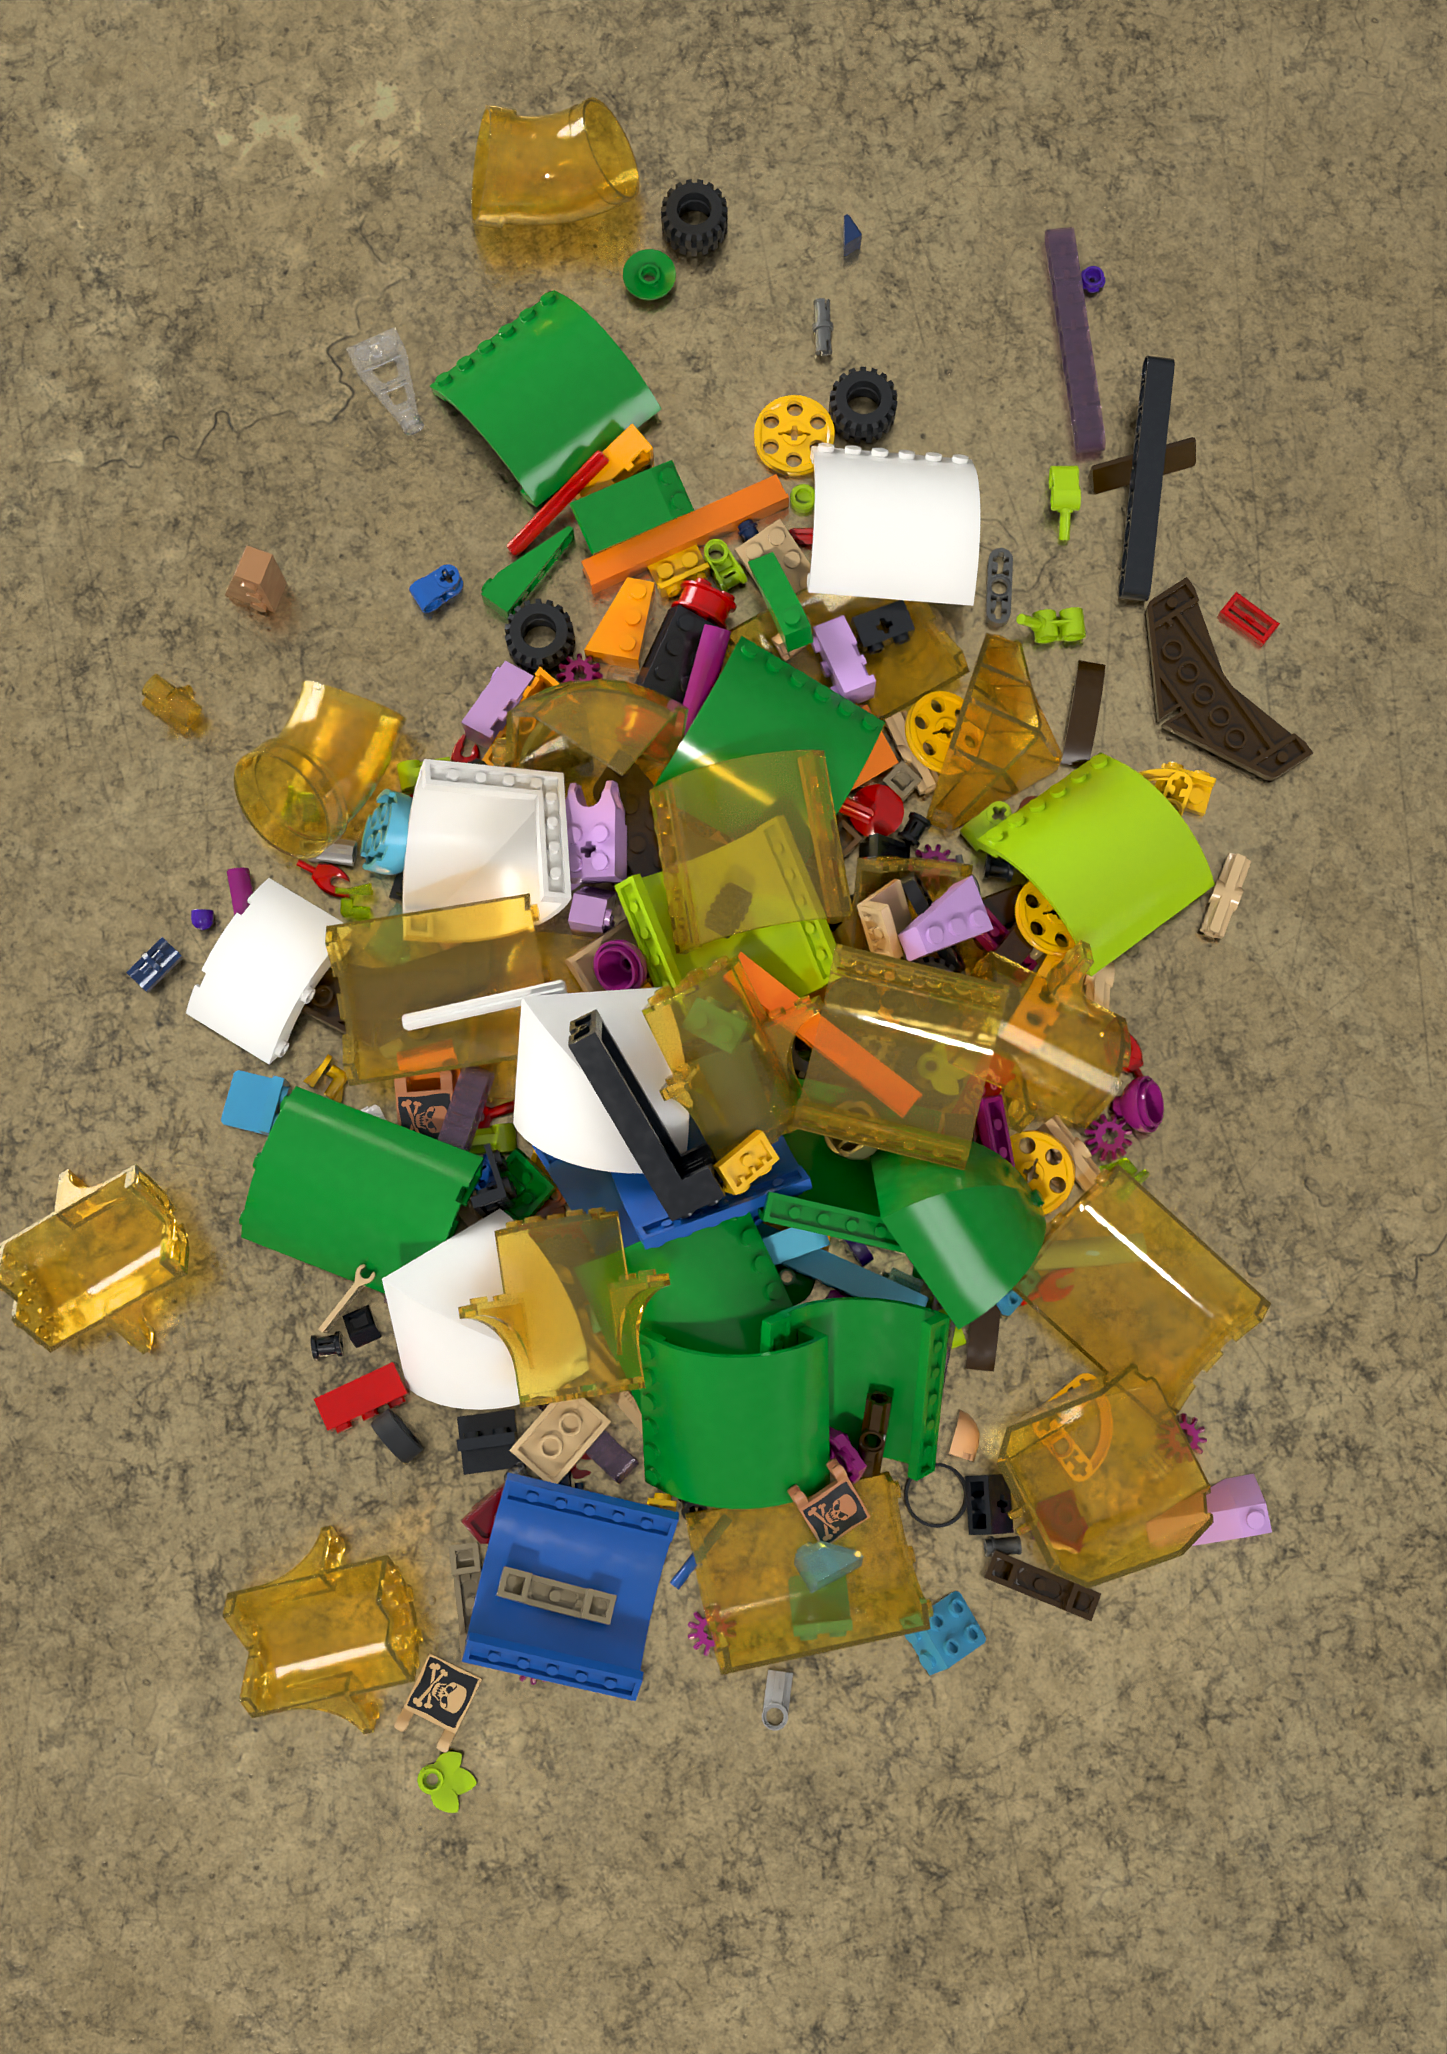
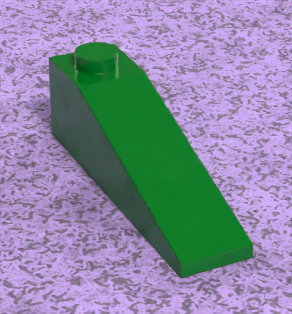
[481,526,575,620]
[748,552,813,652]

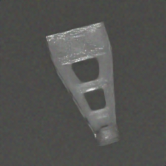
[346,327,424,435]

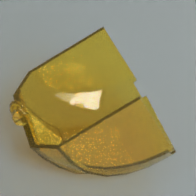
[492,679,689,807]
[997,1362,1214,1588]

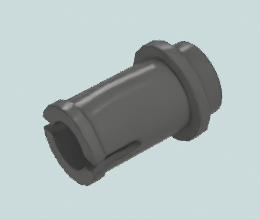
[984,1536,1022,1557]

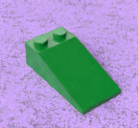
[570,460,694,555]

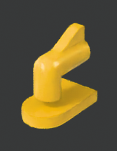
[303,1054,348,1103]

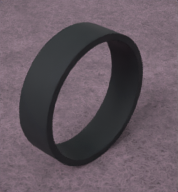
[904,1463,967,1528]

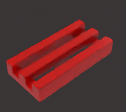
[1218,591,1280,647]

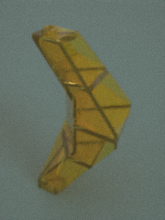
[926,633,1062,832]

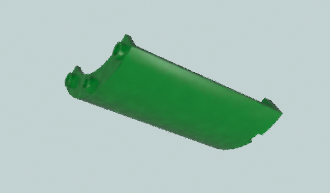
[239,1086,484,1294]

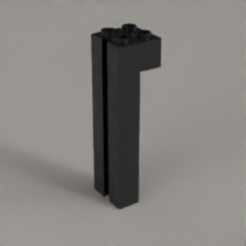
[568,1009,725,1221]

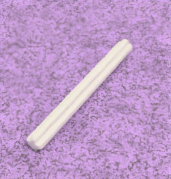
[402,980,567,1030]

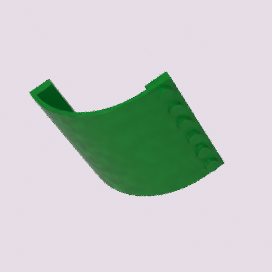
[430,290,661,507]
[652,636,885,865]
[757,1074,942,1253]
[574,1212,793,1414]
[760,1297,950,1481]
[638,1325,830,1509]

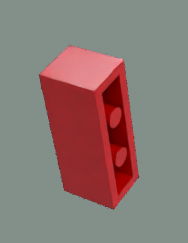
[314,1362,410,1434]

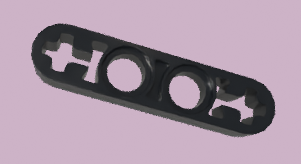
[900,871,966,974]

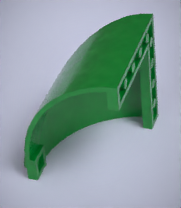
[870,1135,1046,1330]

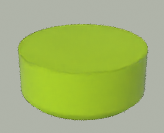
[790,484,815,513]

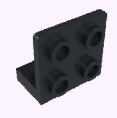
[470,1143,518,1218]

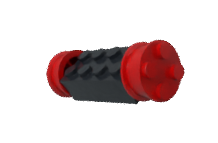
[615,578,737,758]

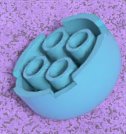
[361,789,413,875]

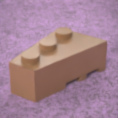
[225,546,287,612]

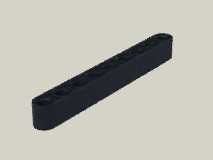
[1119,356,1175,601]

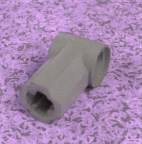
[299,833,357,866]
[762,1670,793,1731]

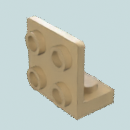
[857,879,912,961]

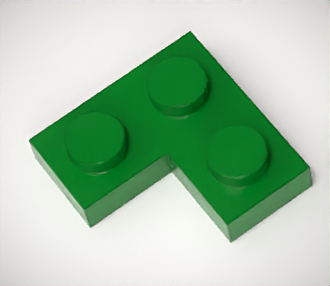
[504,1148,557,1226]

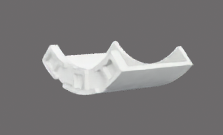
[186,878,353,1064]

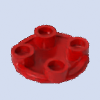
[850,784,904,837]

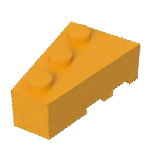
[575,424,654,500]
[584,577,655,670]

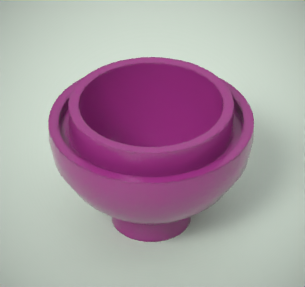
[593,939,647,991]
[1113,1076,1164,1133]

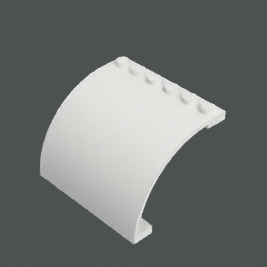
[807,443,980,606]

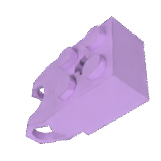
[565,780,627,884]

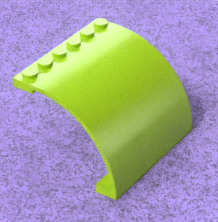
[976,752,1215,977]
[614,815,849,1043]

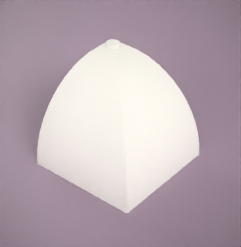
[403,759,572,942]
[513,987,689,1173]
[382,1209,590,1410]

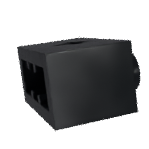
[850,600,915,655]
[965,1474,1014,1535]

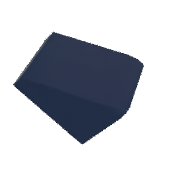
[843,214,862,256]

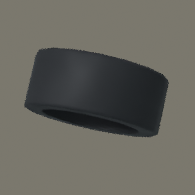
[371,1409,423,1465]

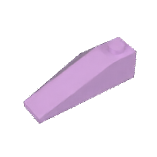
[1146,1474,1272,1552]

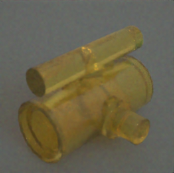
[142,674,202,737]

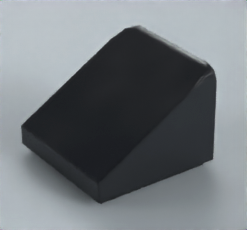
[342,1305,381,1348]

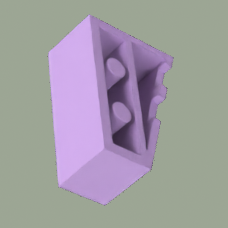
[811,615,876,704]
[461,661,534,749]
[898,875,993,962]
[568,886,617,942]

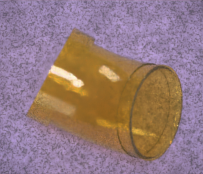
[471,97,639,229]
[234,681,407,859]

